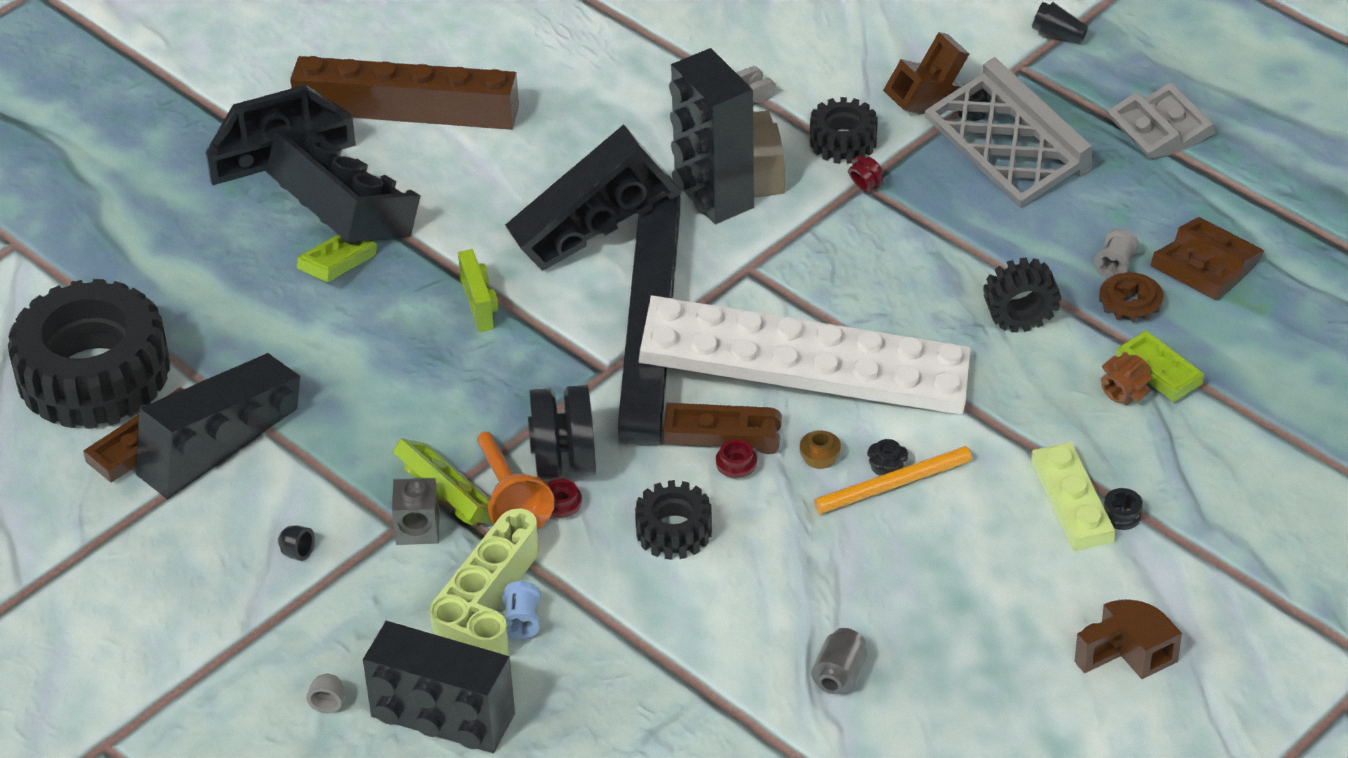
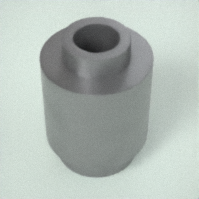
[811,628,867,694]

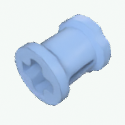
[502,581,541,640]

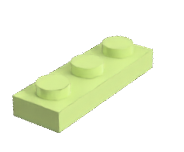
[1031,442,1115,551]

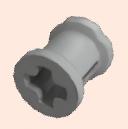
[1094,228,1139,279]

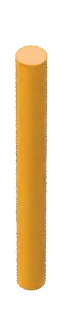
[814,446,972,515]

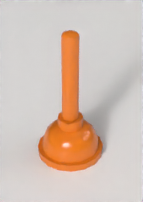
[477,432,554,530]

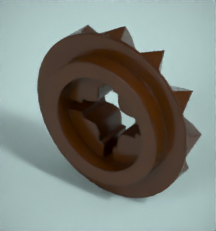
[1099,272,1164,323]

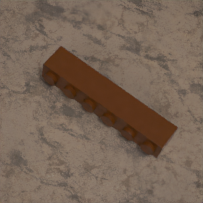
[290,56,519,130]

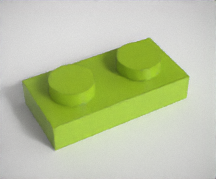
[458,249,499,333]

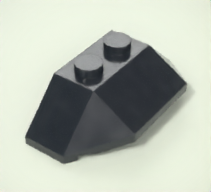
[205,85,356,186]

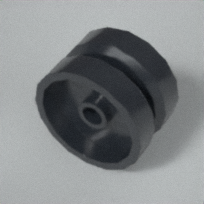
[527,385,596,480]

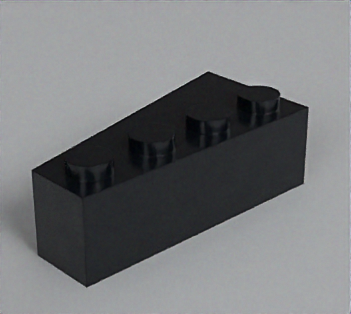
[505,124,682,271]
[136,353,300,500]

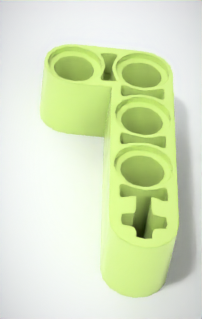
[430,508,539,656]

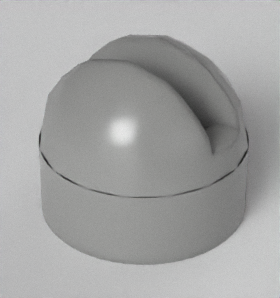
[307,673,345,713]

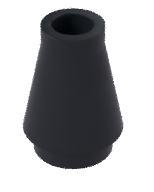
[1032,2,1089,44]

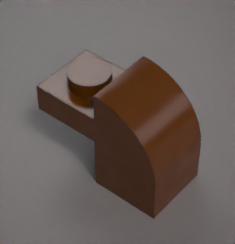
[883,32,970,114]
[1074,599,1182,679]

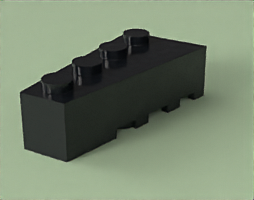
[266,129,421,244]

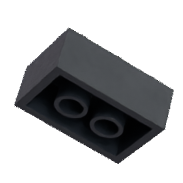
[363,620,515,754]

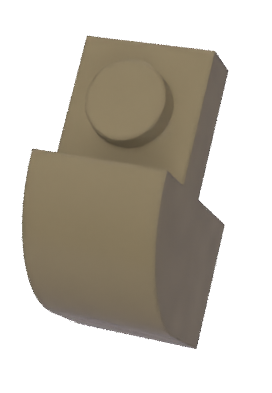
[753,110,785,198]

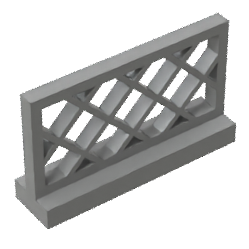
[925,57,1092,208]

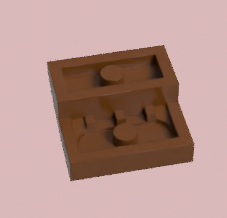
[1150,217,1264,300]

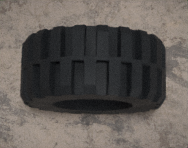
[8,279,170,429]

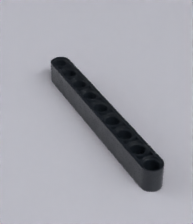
[618,188,681,445]

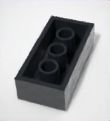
[669,48,754,225]

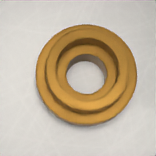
[799,430,841,469]

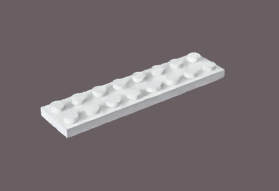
[639,295,970,415]

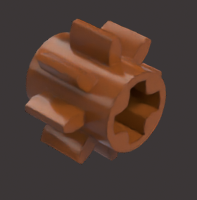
[1100,352,1152,405]

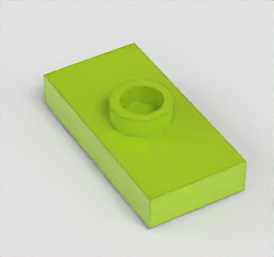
[297,235,377,283]
[1116,330,1204,402]

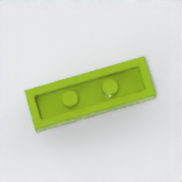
[393,438,493,526]

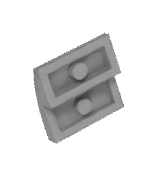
[1107,82,1216,159]

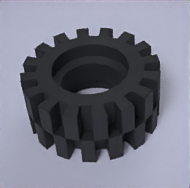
[810,97,878,164]
[983,257,1061,333]
[635,480,712,560]

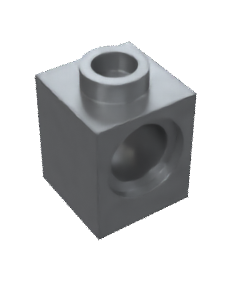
[392,478,440,545]

